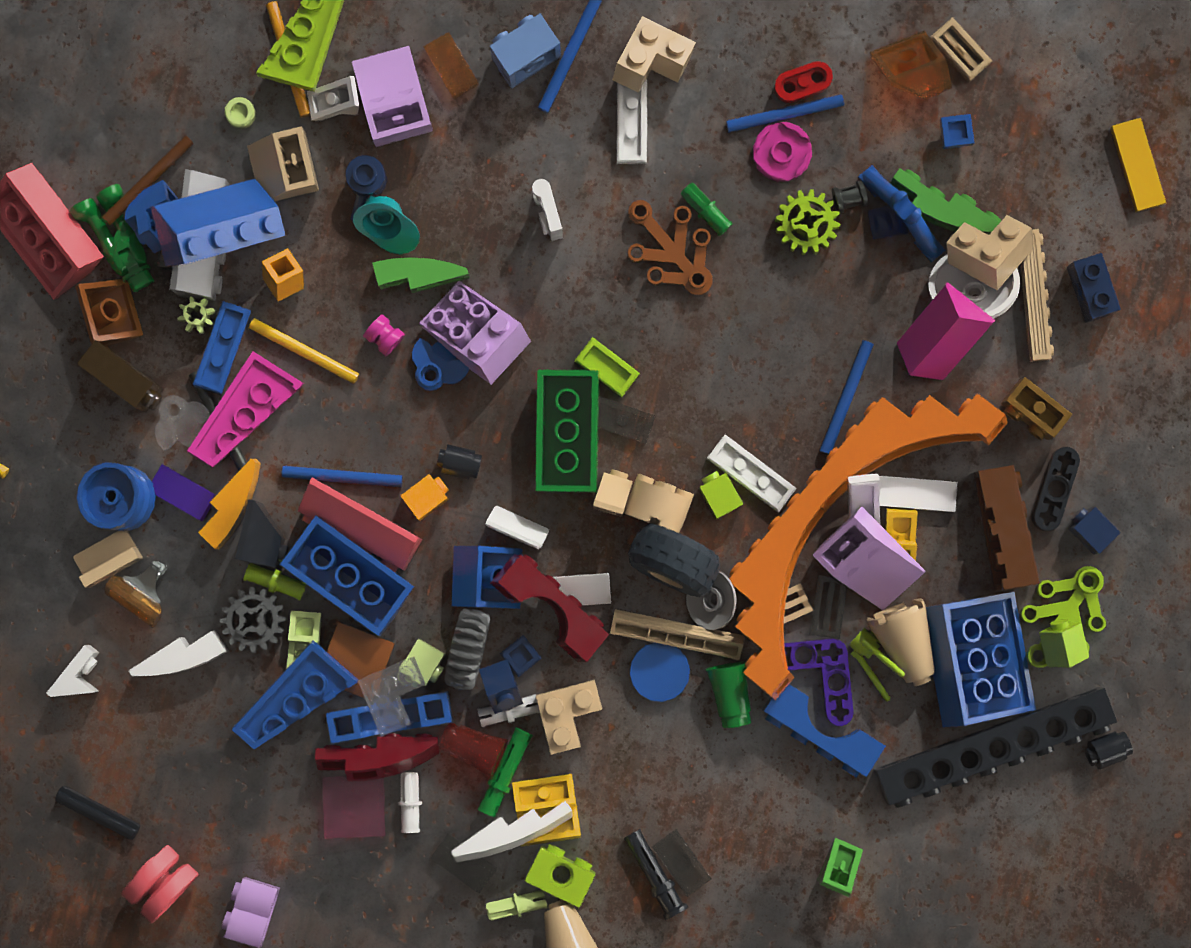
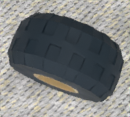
[628,524,720,597]

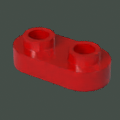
[774,61,833,103]

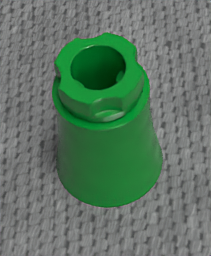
[705,661,751,728]

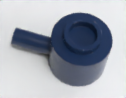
[346,155,387,221]

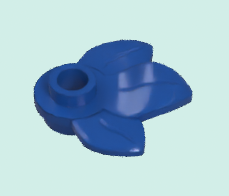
[412,338,469,391]

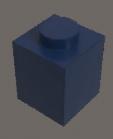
[1069,507,1121,555]
[479,660,523,714]

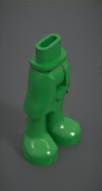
[69,184,154,292]

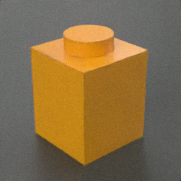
[262,248,304,302]
[401,474,449,521]

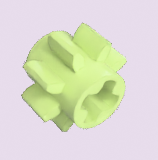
[177,296,216,334]

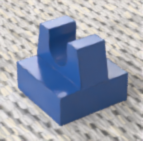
[939,114,975,149]

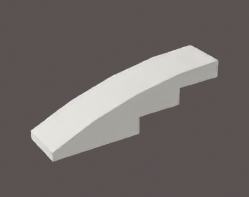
[451,801,573,862]

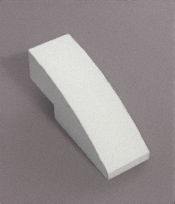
[129,631,229,676]

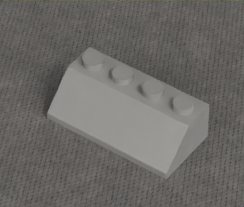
[170,169,230,301]

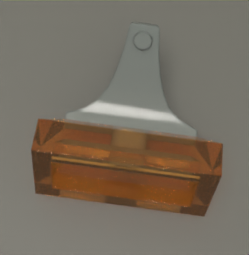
[105,561,167,628]

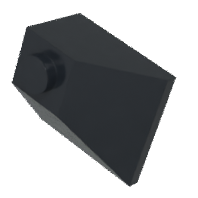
[235,499,288,568]

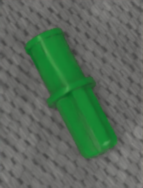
[681,183,733,237]

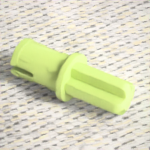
[486,889,547,921]

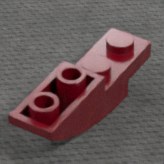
[315,733,439,782]

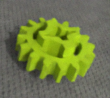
[775,189,840,255]

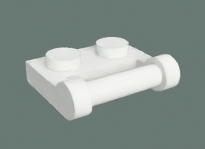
[532,179,563,241]

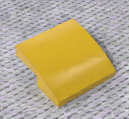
[512,774,581,847]

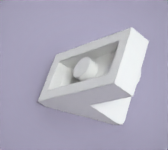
[307,76,359,121]
[46,645,99,697]

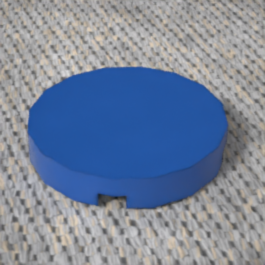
[630,643,690,702]

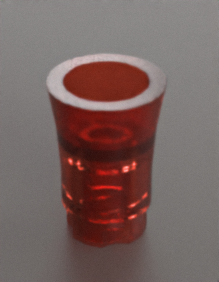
[438,722,508,778]

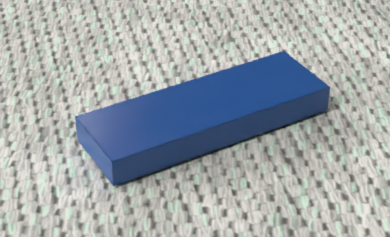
[193,301,251,396]

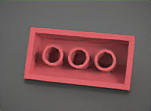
[0,163,104,300]
[298,478,422,573]

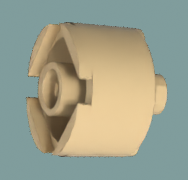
[624,474,694,533]

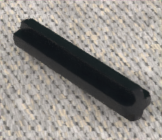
[55,786,140,840]

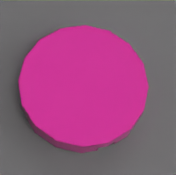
[753,122,812,182]

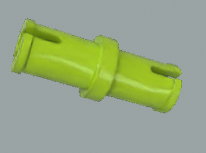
[243,562,307,600]

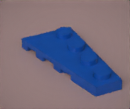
[232,640,358,749]

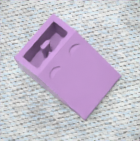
[352,46,433,147]
[419,281,531,385]
[813,507,926,610]

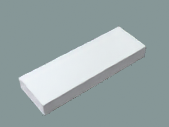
[617,79,647,164]
[707,435,797,512]
[879,476,957,512]

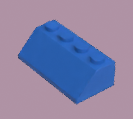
[151,179,285,266]
[280,516,414,636]

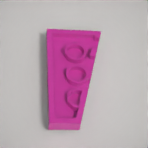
[187,351,304,469]

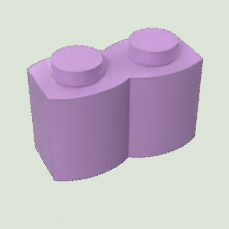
[222,877,280,948]

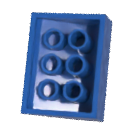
[926,592,1036,727]

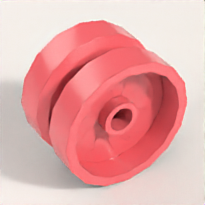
[121,845,199,923]

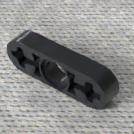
[1032,447,1080,531]

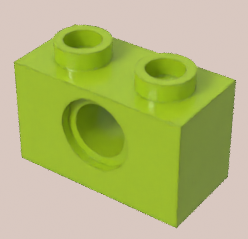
[525,844,595,908]

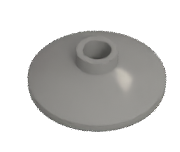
[686,571,736,630]

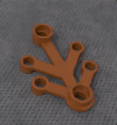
[628,200,713,295]

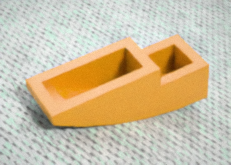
[198,458,261,549]

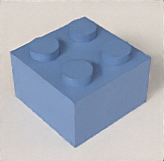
[490,13,561,89]

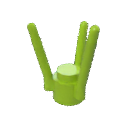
[849,627,905,702]

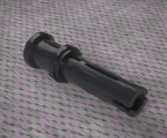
[624,829,688,920]

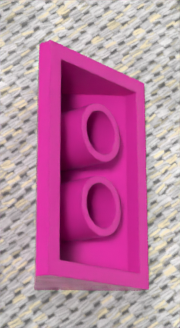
[897,282,995,380]

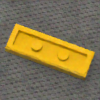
[1110,118,1166,212]

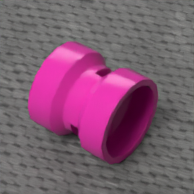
[363,314,405,356]

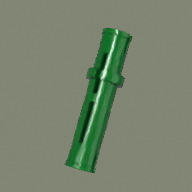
[477,727,533,818]

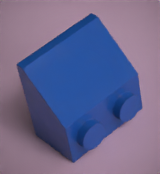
[452,546,522,609]

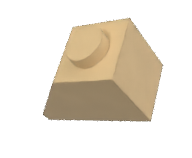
[593,469,633,517]

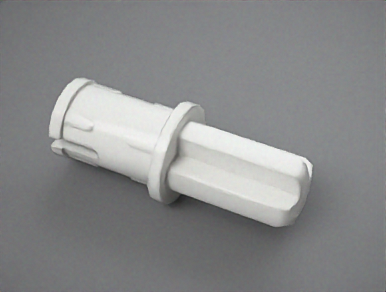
[398,772,422,833]

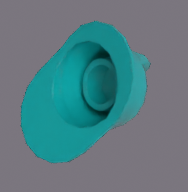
[353,195,420,254]

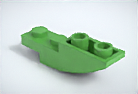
[890,168,1001,235]

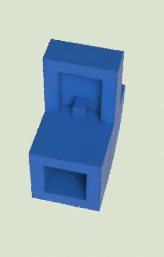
[125,180,178,253]

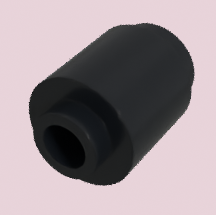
[437,444,482,480]
[1085,731,1133,770]

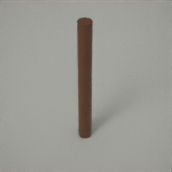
[101,136,194,226]

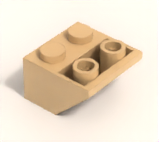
[247,126,319,201]

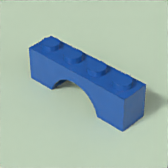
[762,684,886,778]
[326,691,453,743]

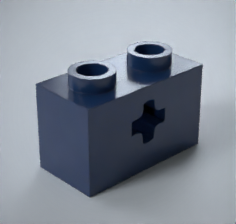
[1067,253,1121,323]

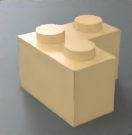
[612,16,696,93]
[946,215,1033,291]
[536,679,602,755]

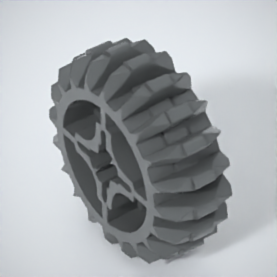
[445,609,490,690]

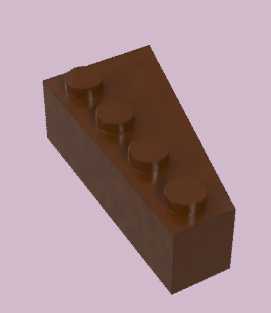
[974,465,1040,591]

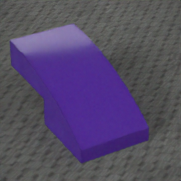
[151,464,216,522]

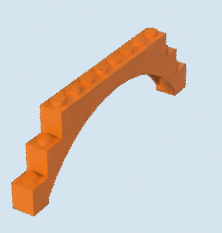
[729,393,1008,700]

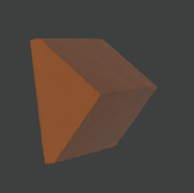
[75,279,143,346]

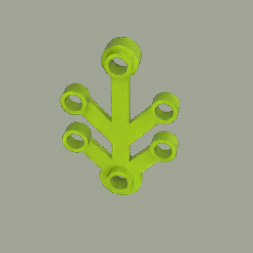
[1020,566,1106,668]

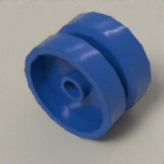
[77,462,156,531]

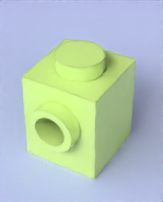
[399,639,445,688]

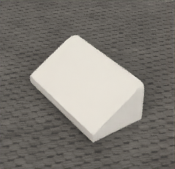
[485,506,549,550]
[553,573,611,605]

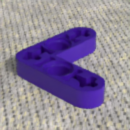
[784,639,854,726]

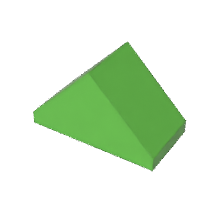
[817,838,863,897]

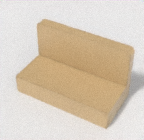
[73,531,143,588]

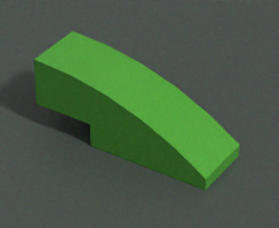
[372,257,470,293]

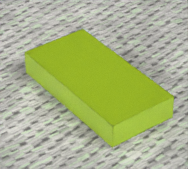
[574,337,640,398]

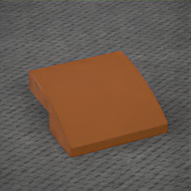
[327,622,395,702]

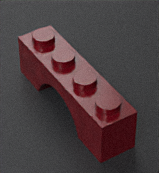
[490,555,609,662]

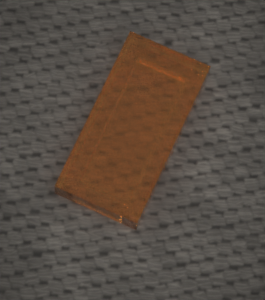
[423,32,479,99]

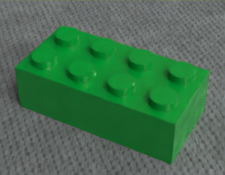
[536,370,599,492]

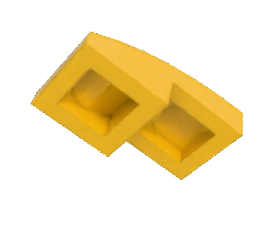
[885,508,918,561]

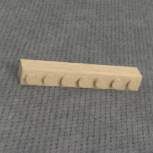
[1020,229,1054,362]
[610,609,744,660]

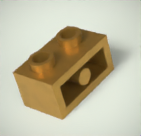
[1001,377,1073,441]

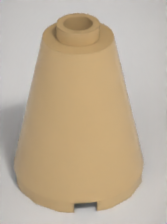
[867,598,935,686]
[544,900,598,948]

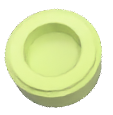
[225,97,256,129]

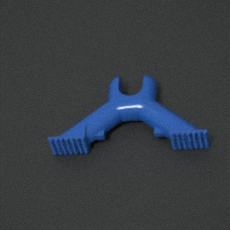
[858,165,945,262]

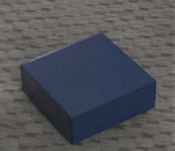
[500,635,542,677]

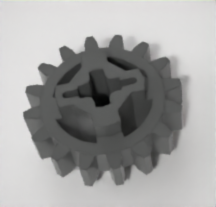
[220,587,287,653]

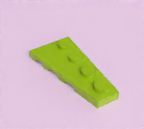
[256,0,344,92]

